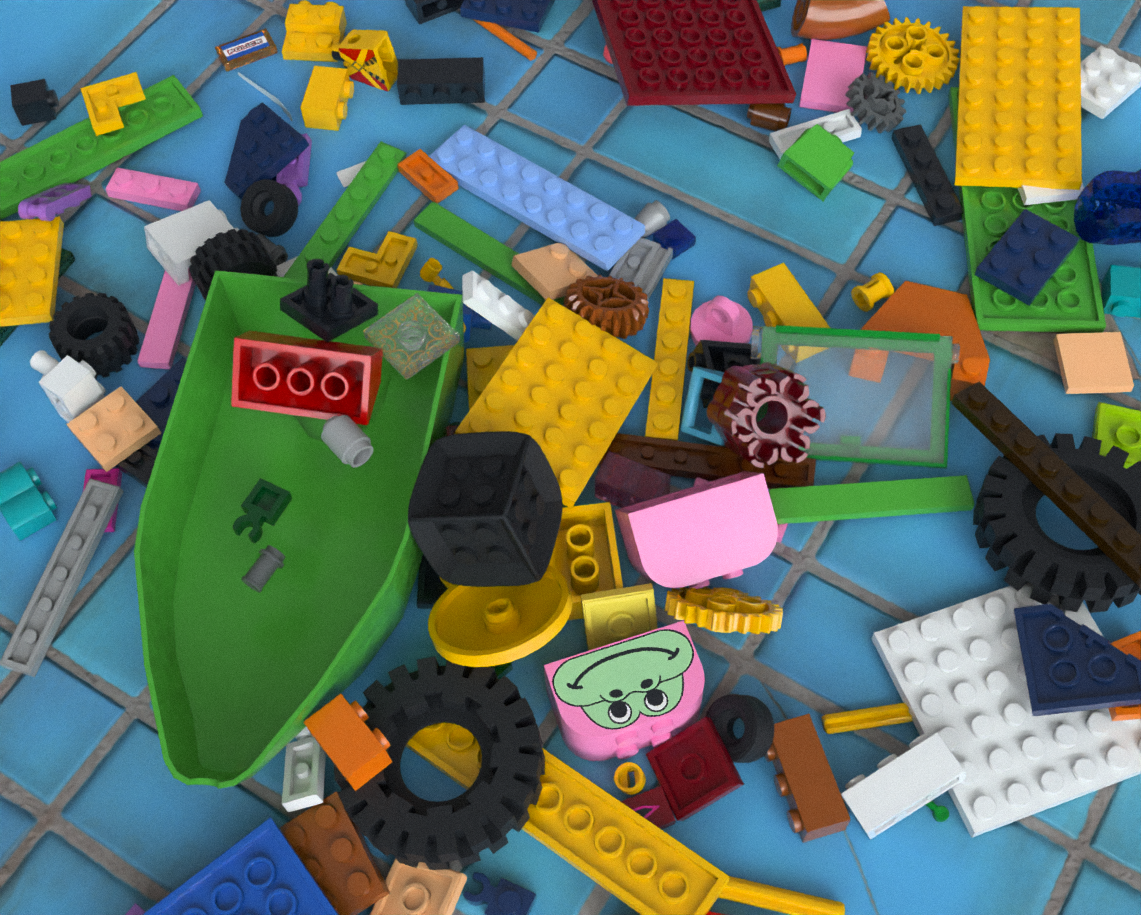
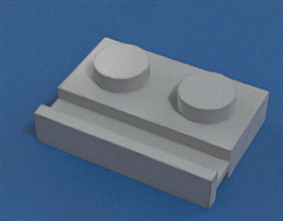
[608,237,673,301]

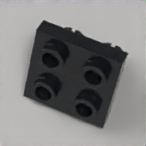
[280,259,378,343]

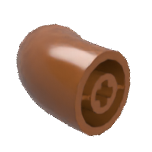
[791,0,890,40]

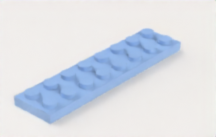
[429,125,645,271]

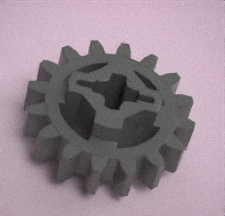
[845,72,906,134]

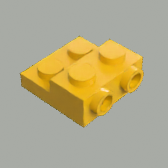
[281,0,347,62]

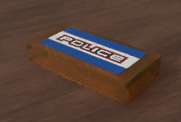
[215,28,278,72]

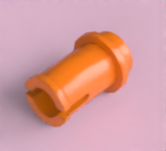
[777,43,807,66]

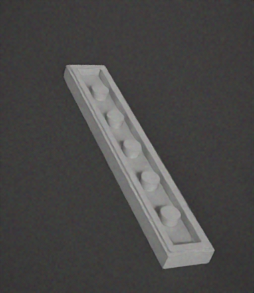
[0,478,124,677]

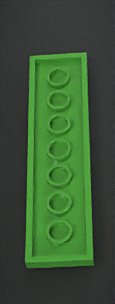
[0,75,203,220]

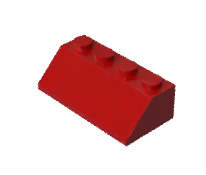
[231,330,383,425]

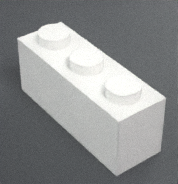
[841,732,966,840]

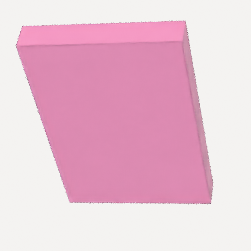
[799,39,867,112]

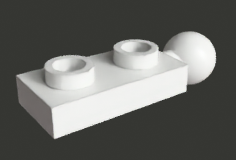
[282,727,326,812]

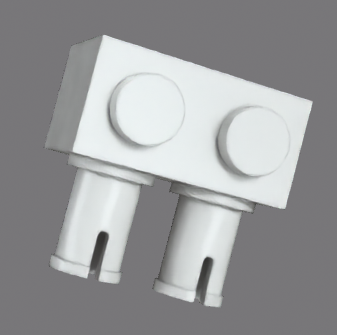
[30,350,106,422]

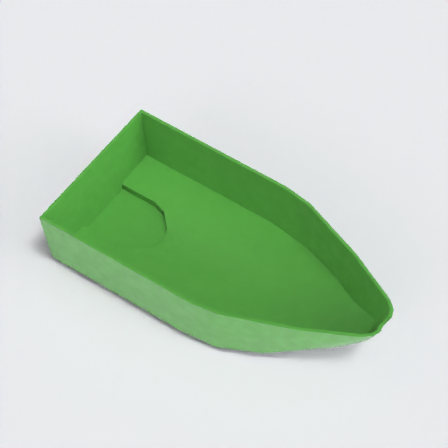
[134,270,465,789]

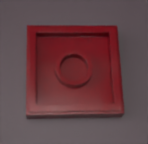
[646,717,744,821]

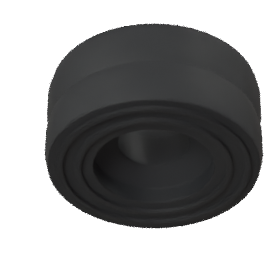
[240,179,298,237]
[705,694,774,763]

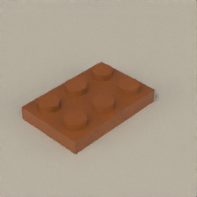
[280,791,390,915]

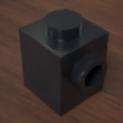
[10,79,59,126]

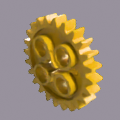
[866,17,960,94]
[664,587,783,634]

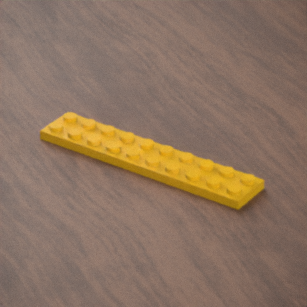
[406,723,729,915]

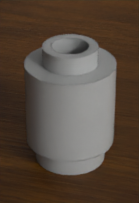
[321,415,374,468]

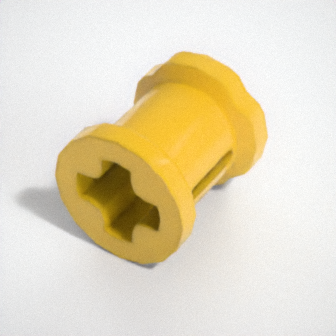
[851,272,894,312]

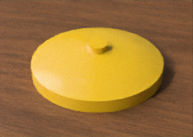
[428,565,572,667]

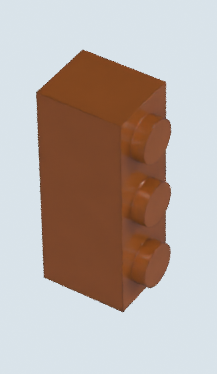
[764,714,851,843]

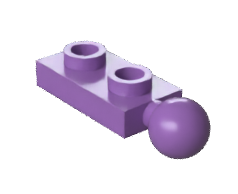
[276,133,312,206]

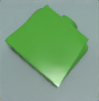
[777,124,854,202]

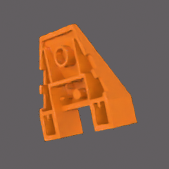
[848,281,990,401]

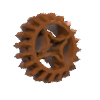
[563,274,649,339]

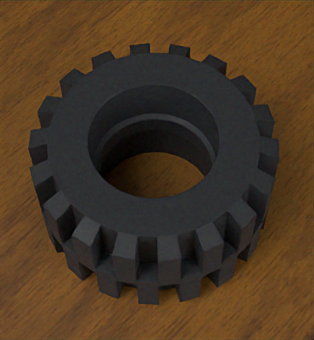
[189,229,278,301]
[49,292,139,379]

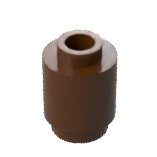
[747,103,792,132]

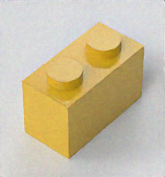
[300,66,354,131]

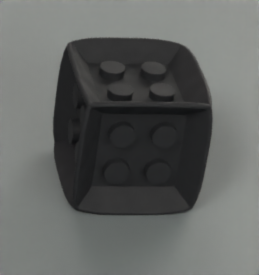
[408,431,562,587]

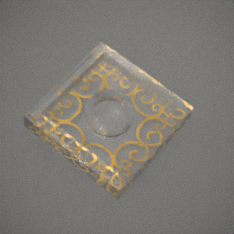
[363,293,461,380]

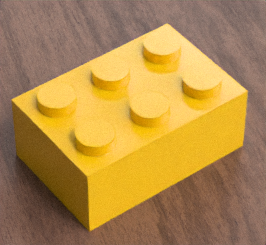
[549,502,623,621]

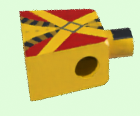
[332,29,398,91]

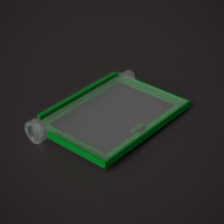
[751,325,960,469]

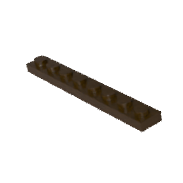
[951,381,1141,588]

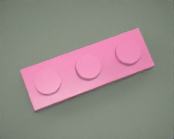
[105,167,201,211]

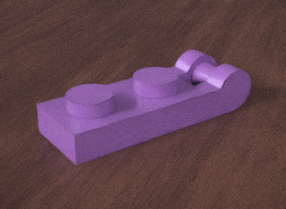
[18,183,91,221]

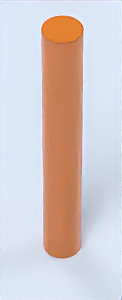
[472,19,537,61]

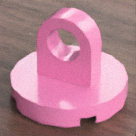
[690,295,753,346]

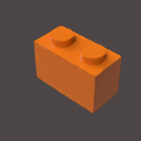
[303,693,393,791]

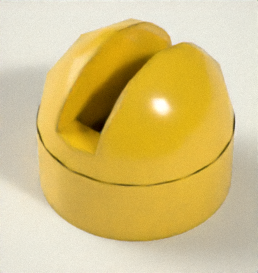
[614,762,646,795]

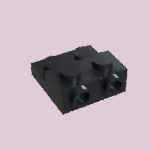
[687,340,761,408]

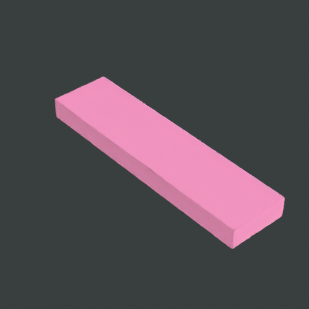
[137,268,196,370]

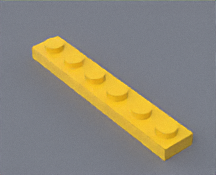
[645,278,694,441]

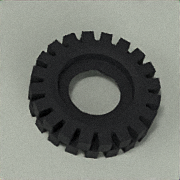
[973,433,1141,613]
[334,656,545,870]

